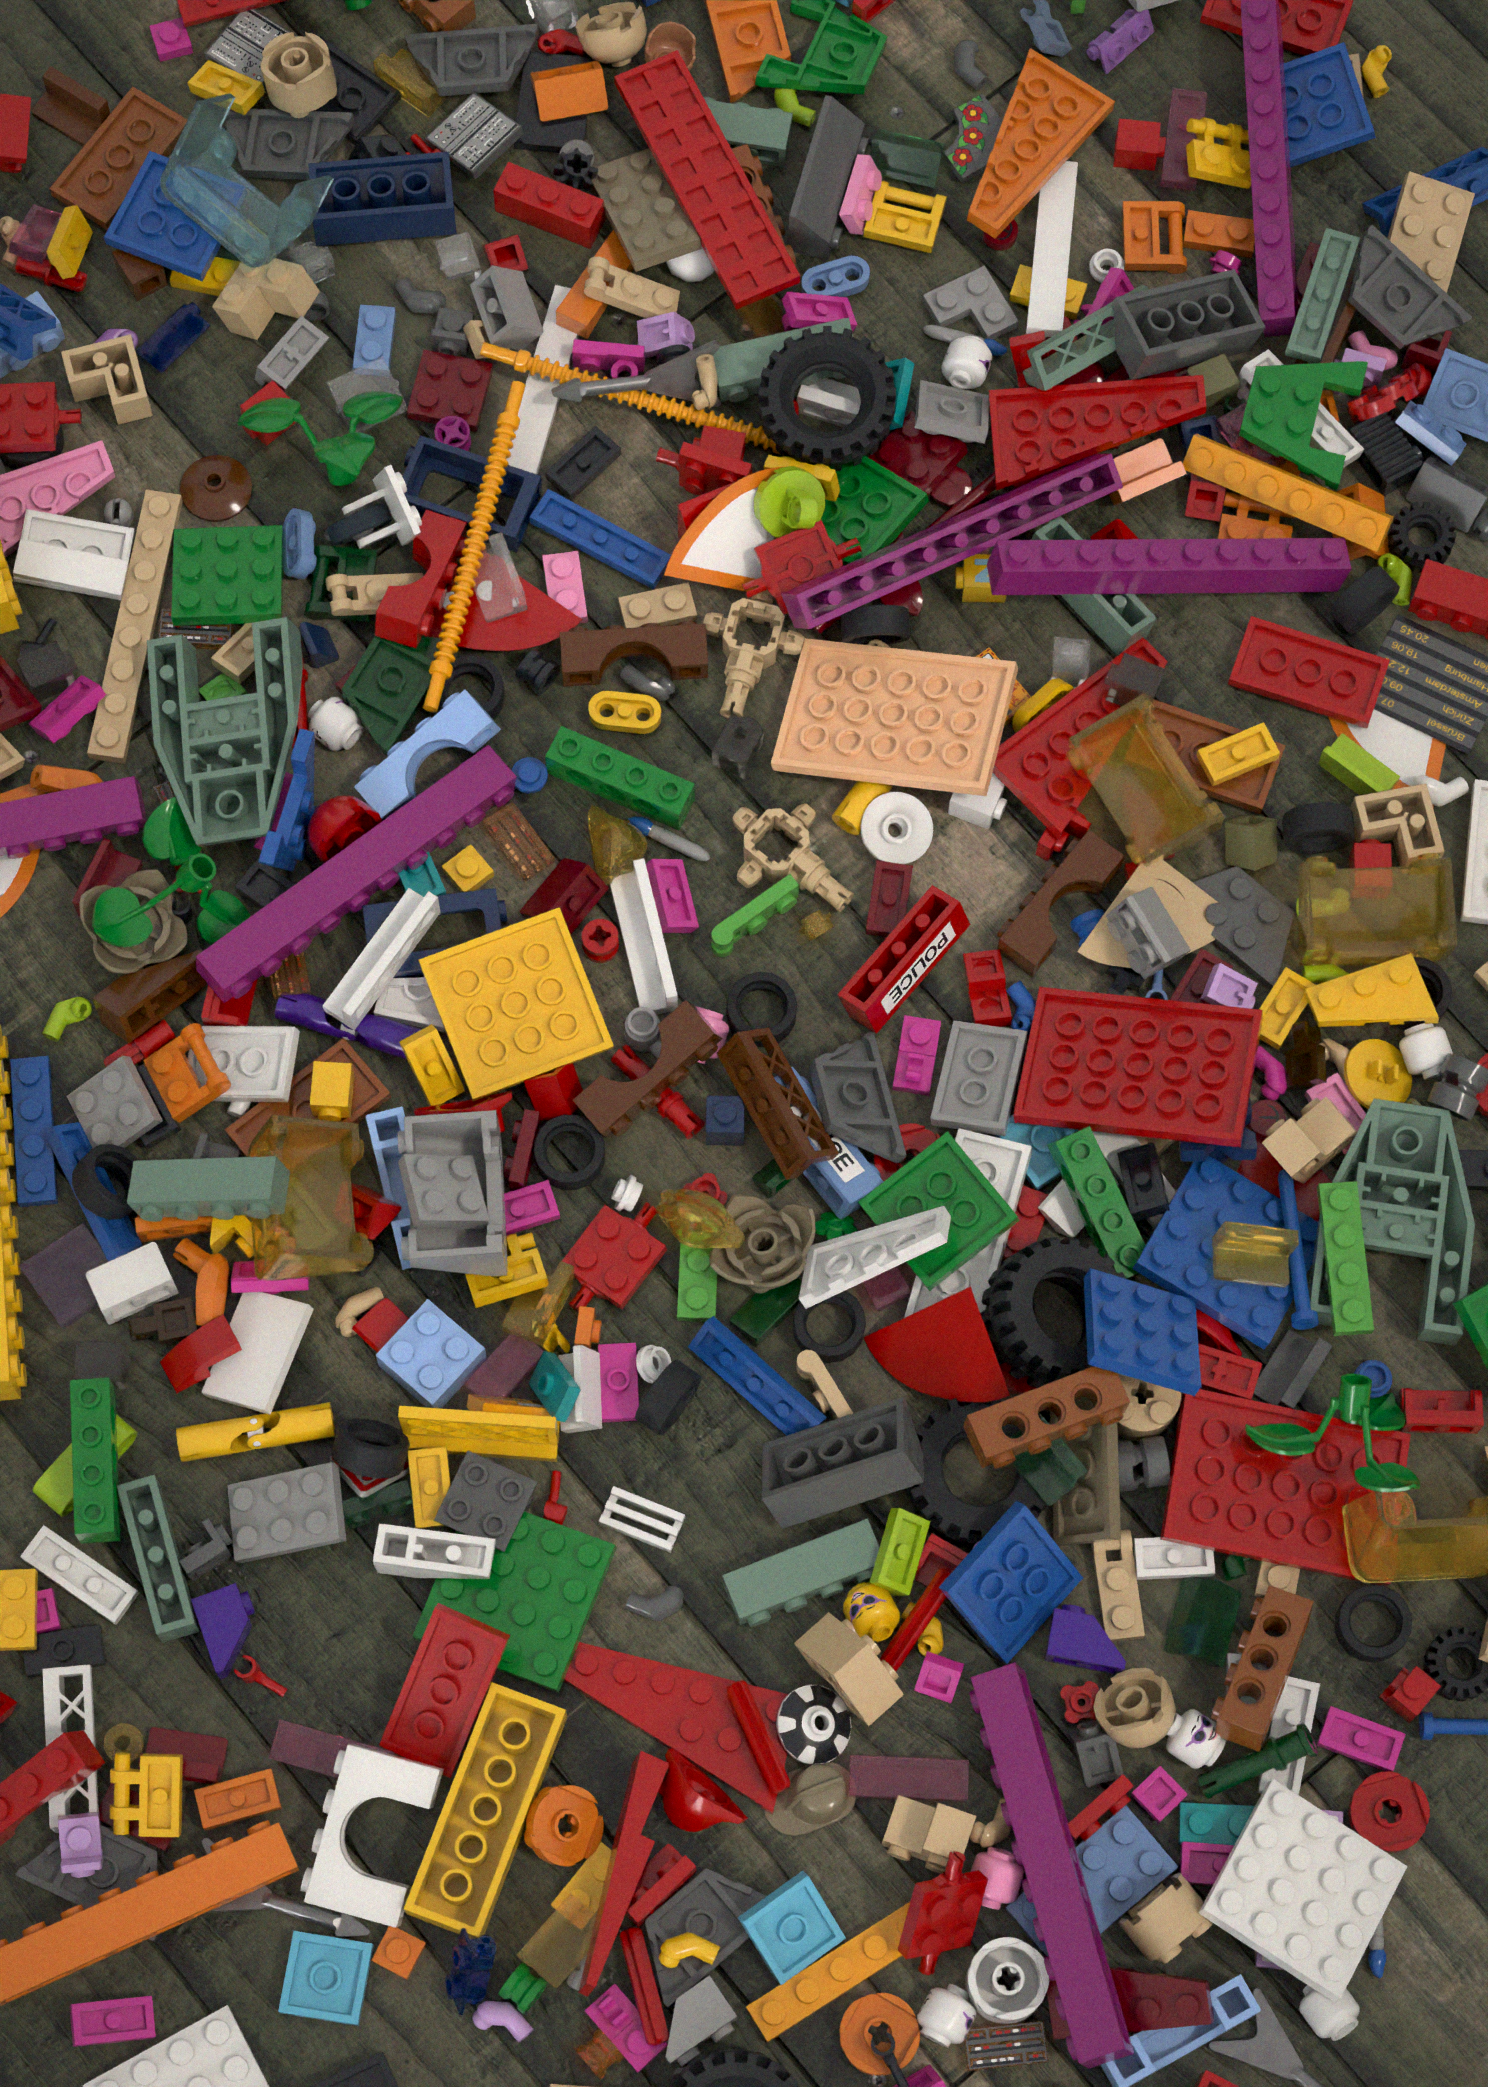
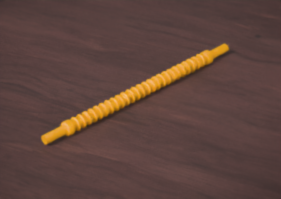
[480,342,785,455]
[423,381,526,712]

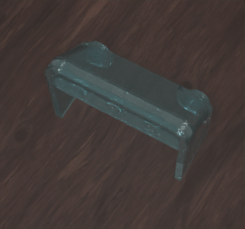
[160,93,334,268]

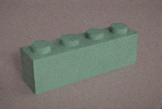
[704,97,793,167]
[713,317,853,402]
[1031,516,1157,656]
[127,1156,290,1222]
[117,1474,200,1643]
[722,1518,880,1627]

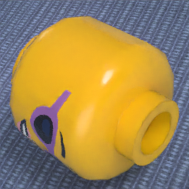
[843,1582,900,1642]

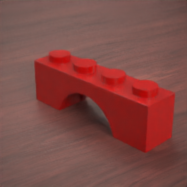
[375,510,468,648]
[0,1730,105,1846]

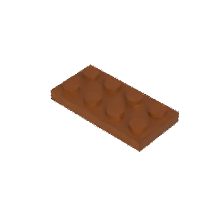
[49,86,191,230]
[1122,697,1286,815]
[225,1038,391,1177]

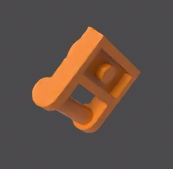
[1122,201,1187,274]
[143,1023,231,1123]

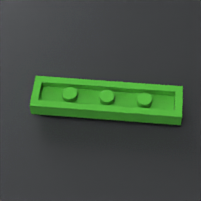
[1317,1181,1374,1336]

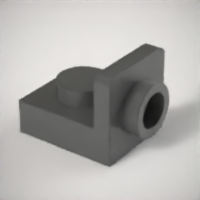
[430,307,475,357]
[179,1517,233,1582]
[1068,1720,1123,1788]

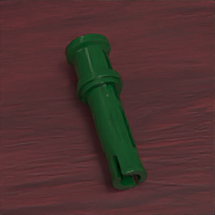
[1198,1722,1318,1799]

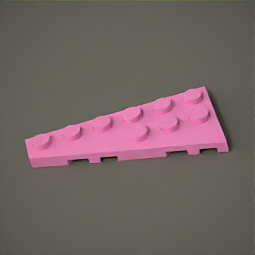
[0,440,116,558]

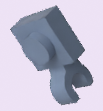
[1020,0,1072,57]

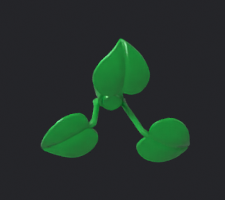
[237,391,403,486]
[92,797,251,947]
[1245,1374,1420,1492]

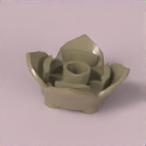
[79,870,187,974]
[709,1194,816,1293]

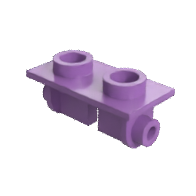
[1086,9,1154,74]

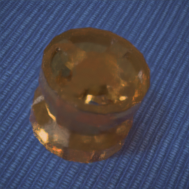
[574,2027,625,2080]

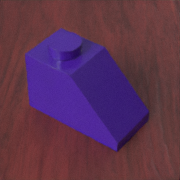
[191,1583,255,1680]
[1044,1605,1126,1675]

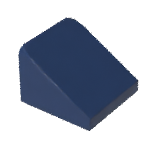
[1177,414,1220,456]
[299,622,339,669]

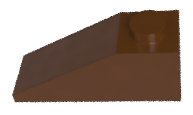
[92,949,207,1043]

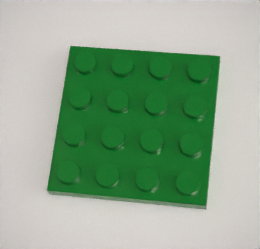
[412,1512,617,1693]

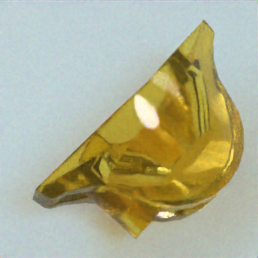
[588,805,647,884]
[656,1189,746,1248]

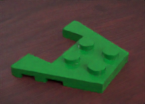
[755,0,888,95]
[1239,361,1368,491]

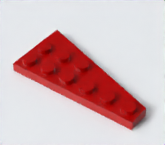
[988,375,1207,491]
[993,637,1168,840]
[564,1642,788,1815]

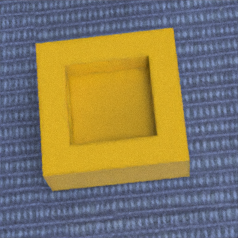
[442,844,494,892]

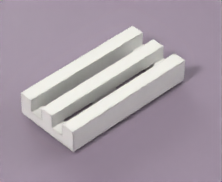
[598,1486,685,1553]

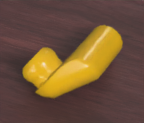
[1361,45,1392,98]
[901,1601,944,1656]
[659,1932,720,1968]

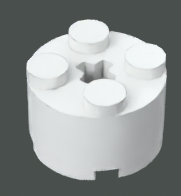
[965,1937,1049,2024]

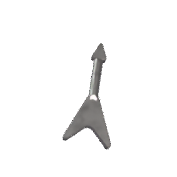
[551,340,721,407]
[202,1838,370,1938]
[1208,1988,1325,2087]

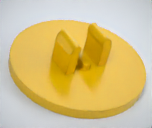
[1344,1039,1412,1109]

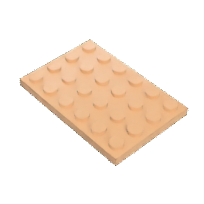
[771,638,1018,796]

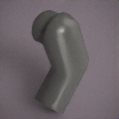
[395,277,446,314]
[625,1585,684,1621]

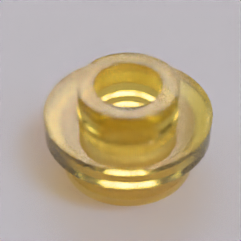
[798,909,834,942]
[104,1723,144,1762]

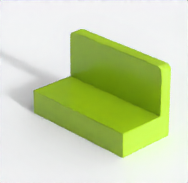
[1318,733,1400,796]
[869,1508,931,1596]

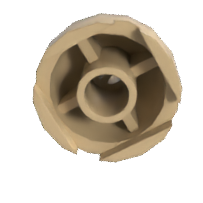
[575,2,647,67]
[1093,1668,1176,1748]

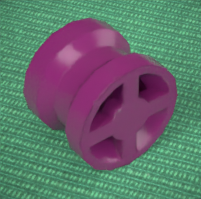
[434,416,471,452]

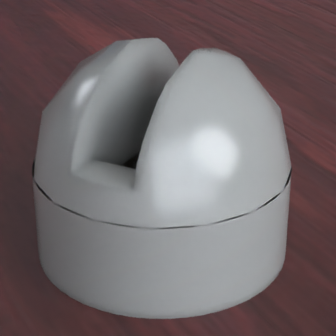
[103,498,134,527]

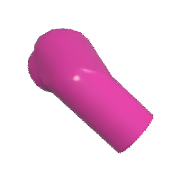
[1255,1046,1287,1101]

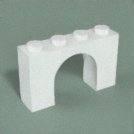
[301,1744,444,1928]

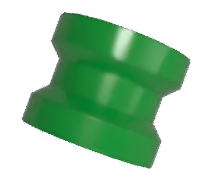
[498,1962,548,2015]

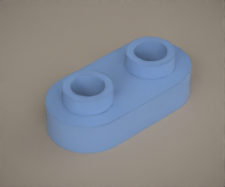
[801,256,870,297]
[283,508,317,579]

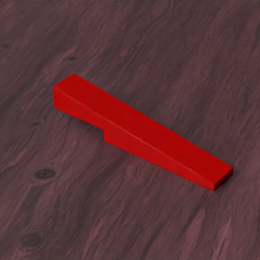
[578,1751,669,1997]

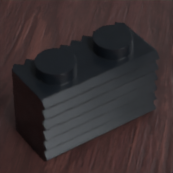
[1347,412,1423,496]

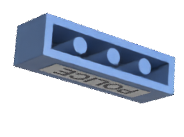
[774,1067,884,1220]

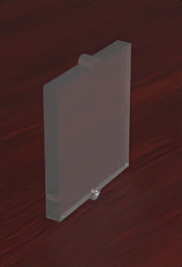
[326,357,408,433]

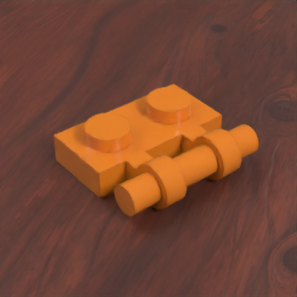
[1217,492,1295,539]

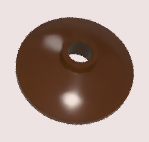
[180,455,252,522]

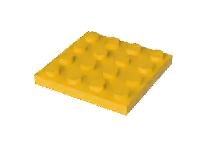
[419,907,614,1101]

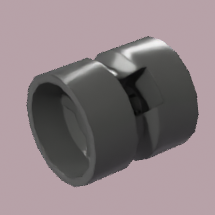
[1426,1053,1488,1122]
[1118,1435,1170,1492]

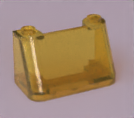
[1066,693,1225,867]
[1298,853,1458,966]
[247,1115,373,1281]
[1342,1490,1488,1583]

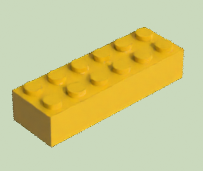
[404,1682,567,1942]

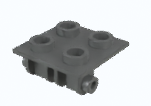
[434,1451,538,1552]

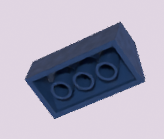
[308,151,457,246]

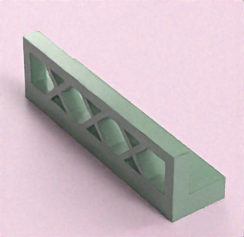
[1285,228,1360,364]
[1023,285,1148,391]

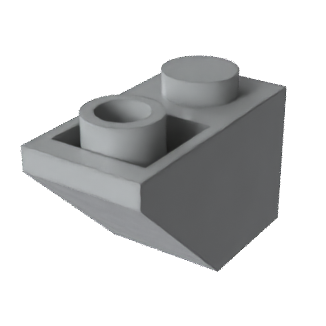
[665,1975,737,2067]

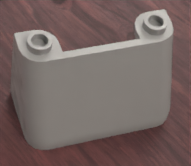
[398,1110,508,1277]

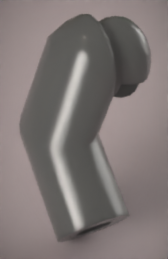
[954,40,988,91]
[620,665,675,702]

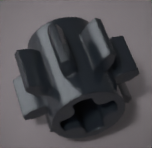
[553,148,598,191]

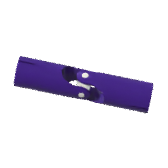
[275,987,422,1060]

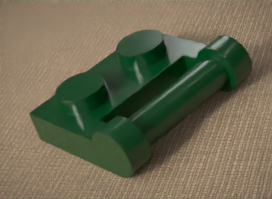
[304,545,378,622]

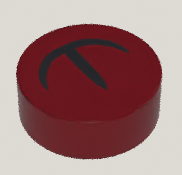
[983,219,1018,251]
[1247,1100,1286,1139]

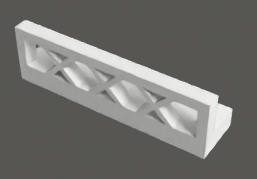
[1237,349,1364,489]
[608,858,678,1015]
[323,888,441,1030]
[42,1664,99,1833]

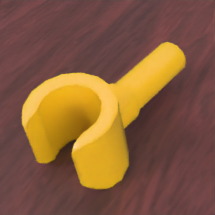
[540,1304,570,1353]

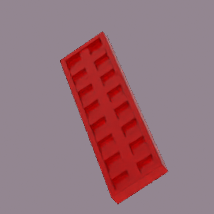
[614,50,800,310]

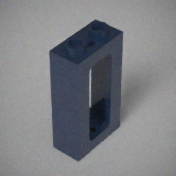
[403,435,543,553]
[362,888,508,978]

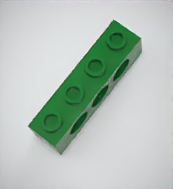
[545,726,695,831]
[1047,1126,1145,1279]
[70,1377,121,1544]

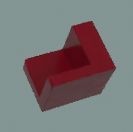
[1401,330,1452,379]

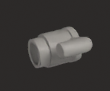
[624,1007,661,1059]

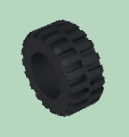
[980,1237,1126,1388]

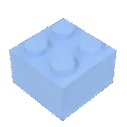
[376,1299,487,1409]

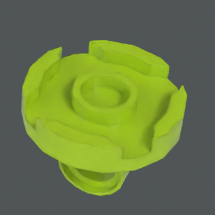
[754,466,825,538]

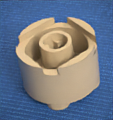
[260,32,337,118]
[1117,1373,1181,1441]
[1118,1873,1213,1964]

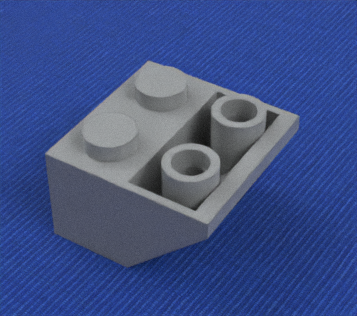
[1106,887,1191,980]

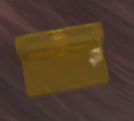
[373,49,450,118]
[1212,1221,1299,1288]
[502,1261,574,1346]
[517,1893,596,1988]

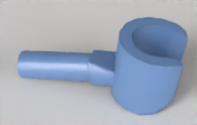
[1145,969,1168,1000]

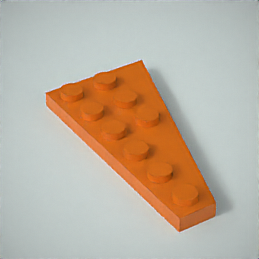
[967,48,1115,239]

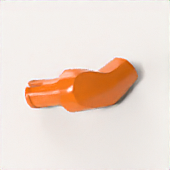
[30,765,103,793]
[173,1238,230,1326]

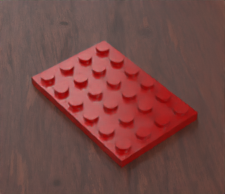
[1013,987,1263,1148]
[1160,1389,1411,1586]

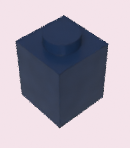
[706,1096,744,1146]

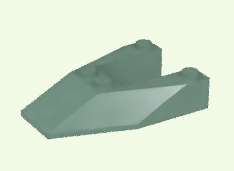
[147,617,303,847]
[1308,1098,1475,1346]

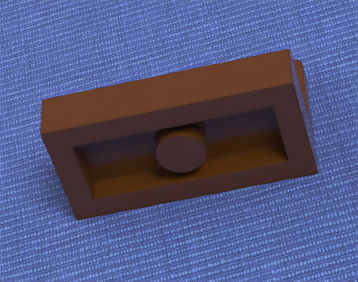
[31,66,110,147]

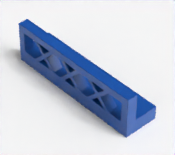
[1362,147,1488,238]
[0,283,56,361]

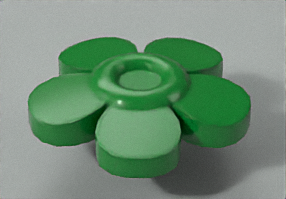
[815,1212,858,1241]

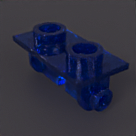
[136,302,211,374]
[445,1928,497,2015]

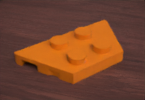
[704,0,791,103]

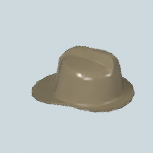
[764,1762,857,1836]

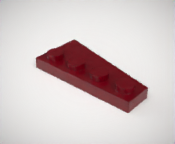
[1043,1956,1214,2039]

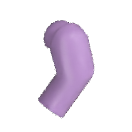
[472,2001,534,2043]

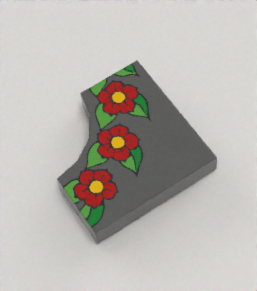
[943,93,1003,184]

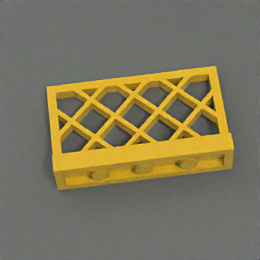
[398,1406,560,1462]

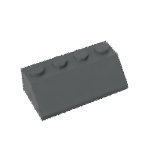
[788,95,869,261]
[1113,269,1265,380]
[762,1397,924,1529]

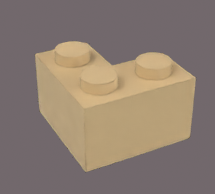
[212,251,320,340]
[61,334,153,425]
[1350,784,1445,874]
[1262,1097,1357,1184]
[794,1612,904,1726]
[882,1795,976,1874]

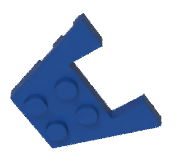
[258,729,317,872]

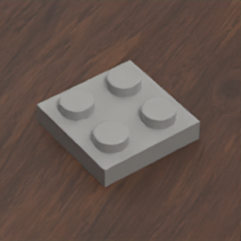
[915,380,989,444]
[67,1056,163,1148]
[398,1154,489,1229]

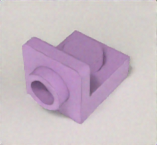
[637,312,695,358]
[1332,348,1387,395]
[1201,963,1258,1009]
[58,1812,103,1878]

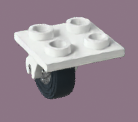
[327,465,422,548]

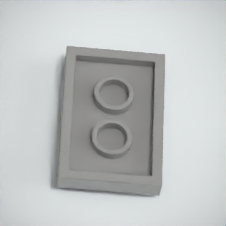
[930,1020,1028,1136]
[227,1462,346,1563]

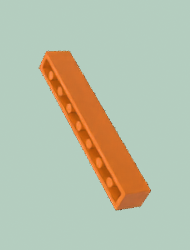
[0,1820,299,2006]

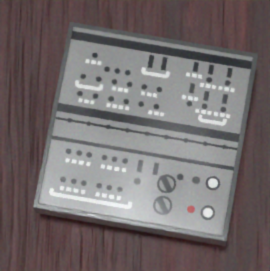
[204,9,297,90]
[425,92,524,180]

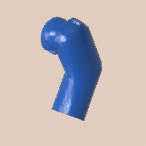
[1006,981,1036,1035]

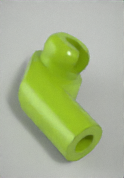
[42,997,92,1042]

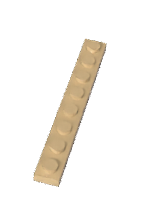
[87,490,183,764]

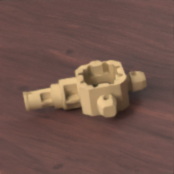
[703,590,805,720]
[732,803,854,912]

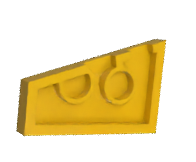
[1305,953,1439,1027]

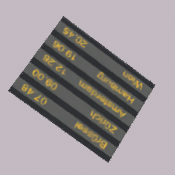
[1374,614,1488,754]

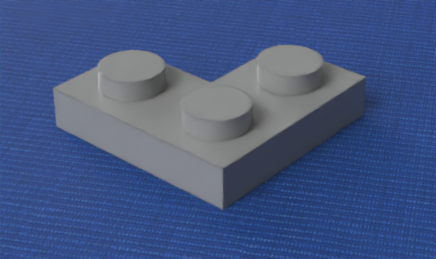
[922,265,1019,340]

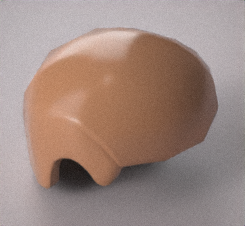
[644,21,696,71]

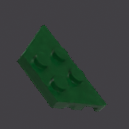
[341,635,458,756]

